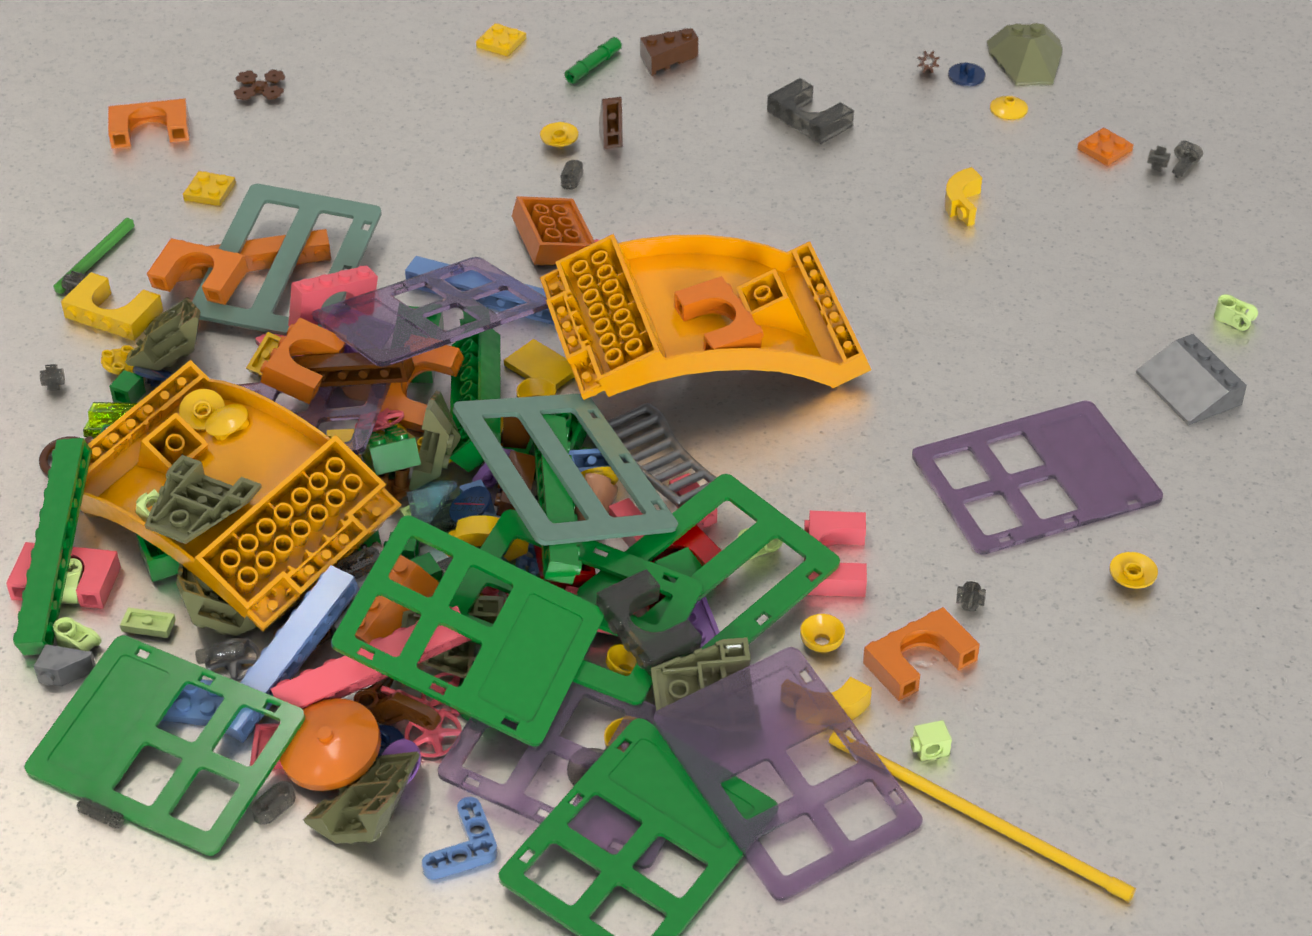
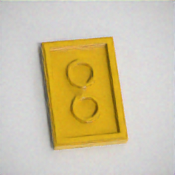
[504,339,574,390]

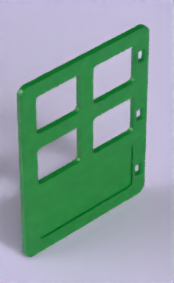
[331,515,604,747]
[24,635,305,856]
[498,718,778,936]

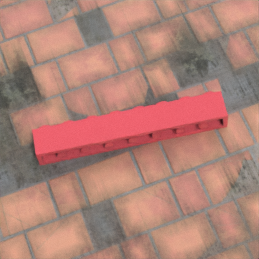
[271,606,471,710]

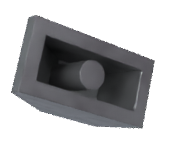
[34,644,96,686]

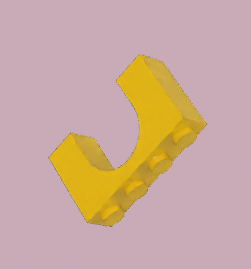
[61,272,164,341]

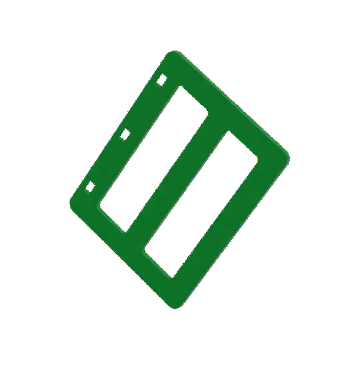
[577,474,840,662]
[449,510,703,705]

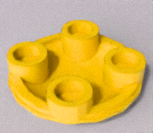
[101,345,134,375]
[205,404,249,441]

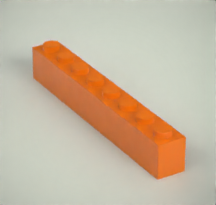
[177,229,331,282]

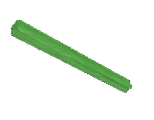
[53,218,135,295]

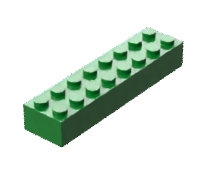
[450,320,501,472]

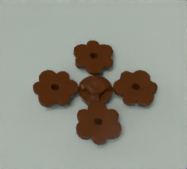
[234,69,286,100]

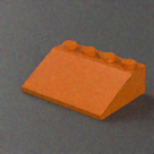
[512,196,595,266]
[355,555,439,644]

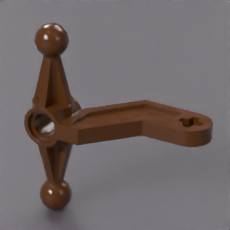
[354,677,441,730]

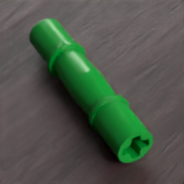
[564,37,622,84]

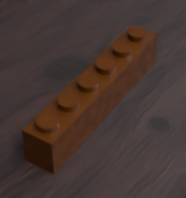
[291,349,415,387]

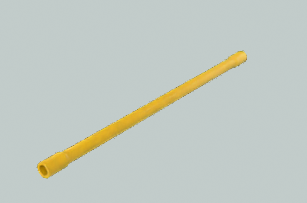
[829,730,1136,902]

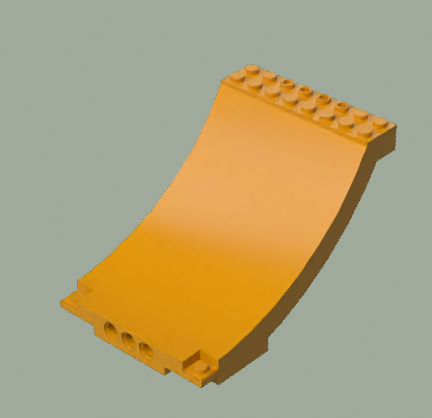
[540,234,871,400]
[80,360,401,632]

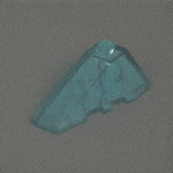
[407,479,457,522]

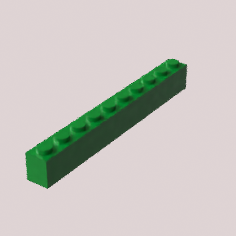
[534,414,582,584]
[13,438,92,656]

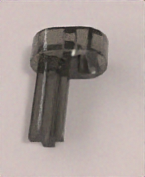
[1172,140,1203,178]

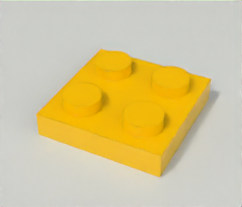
[476,23,526,57]
[183,171,236,207]

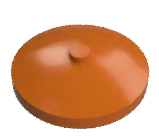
[279,698,381,791]

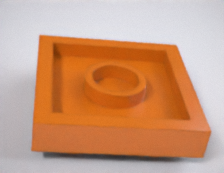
[1077,127,1134,166]

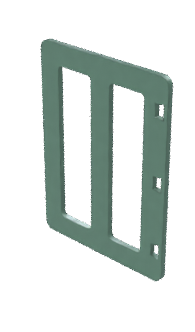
[192,184,382,336]
[453,394,678,545]

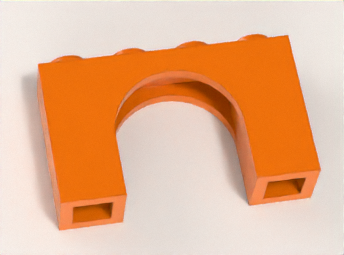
[108,98,189,149]
[147,238,249,305]
[674,276,764,351]
[260,318,348,405]
[378,336,464,433]
[863,607,980,701]

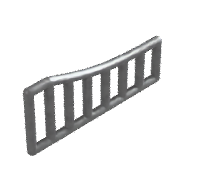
[608,403,717,507]

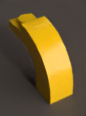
[944,167,982,226]
[446,515,529,561]
[780,677,872,727]

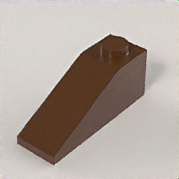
[599,96,623,149]

